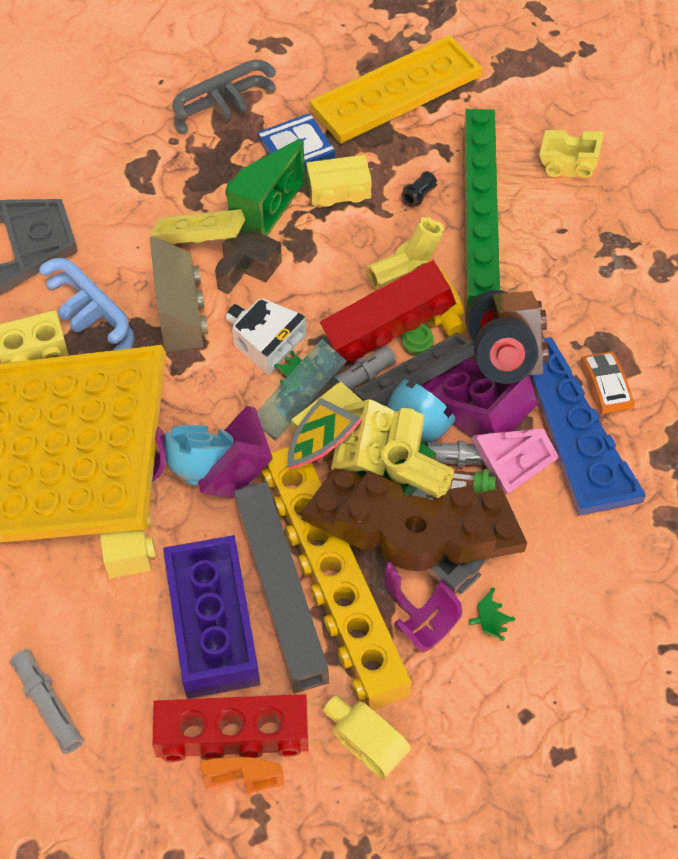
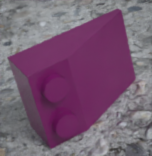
[420,359,538,437]

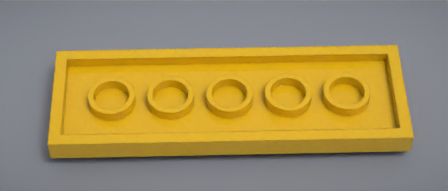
[309,35,483,144]

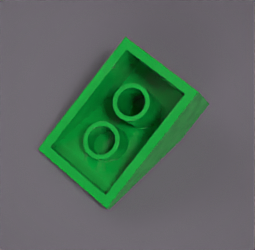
[225,139,305,243]

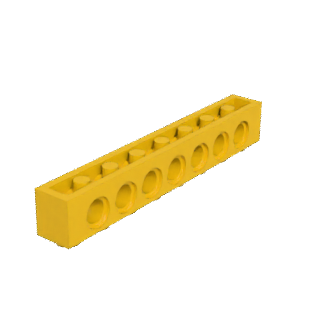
[261,446,411,710]

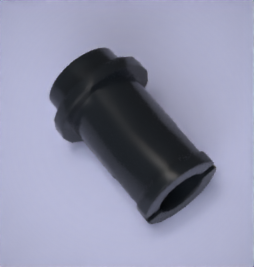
[401,171,437,207]

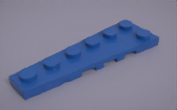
[529,337,646,516]

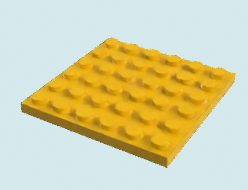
[0,345,166,542]

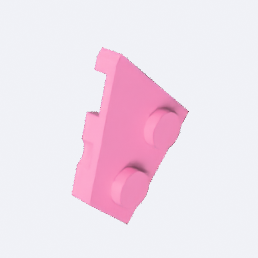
[471,429,559,494]

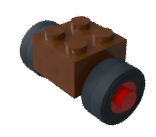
[466,290,549,384]

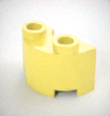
[539,130,604,178]

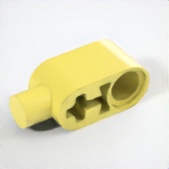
[323,695,411,779]

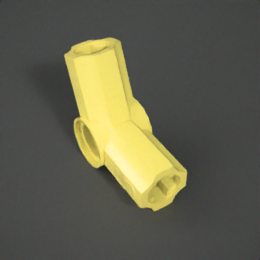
[367,217,445,290]
[382,408,454,499]

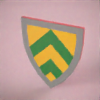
[288,398,362,469]

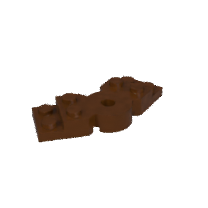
[301,467,528,571]

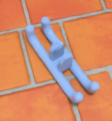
[39,258,134,350]

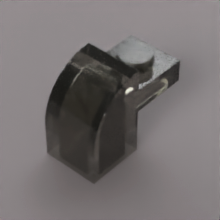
[215,232,282,295]

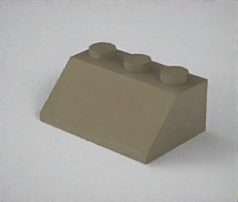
[150,237,208,352]

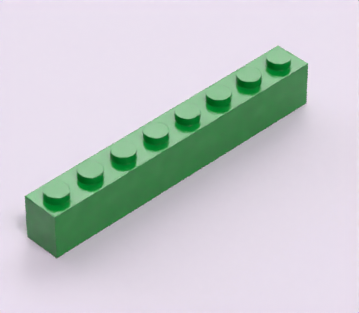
[463,109,500,319]

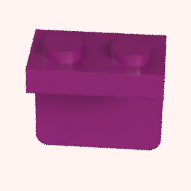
[197,406,273,499]

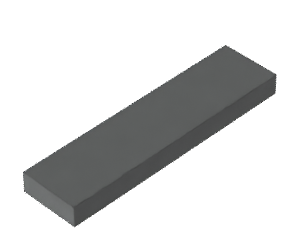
[352,333,474,406]

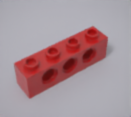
[152,694,309,762]

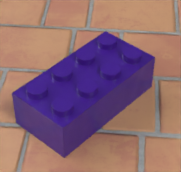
[163,535,261,699]

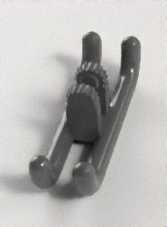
[172,59,276,135]

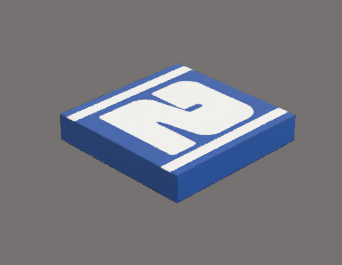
[258,113,335,169]

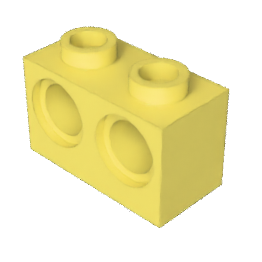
[0,310,69,363]

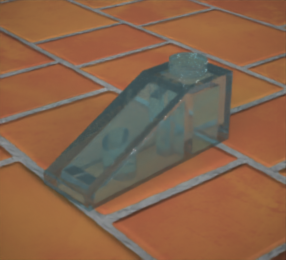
[257,340,347,441]

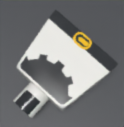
[226,299,306,375]

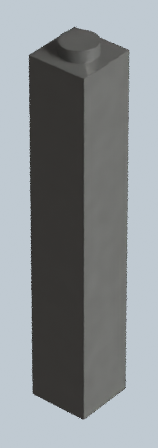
[234,482,329,694]

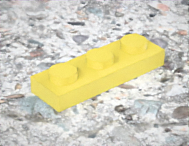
[149,209,245,245]

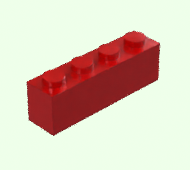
[320,260,457,366]

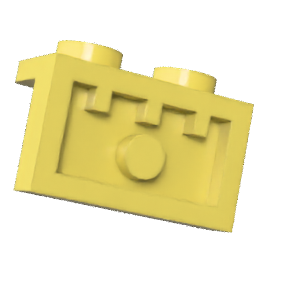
[331,399,395,476]

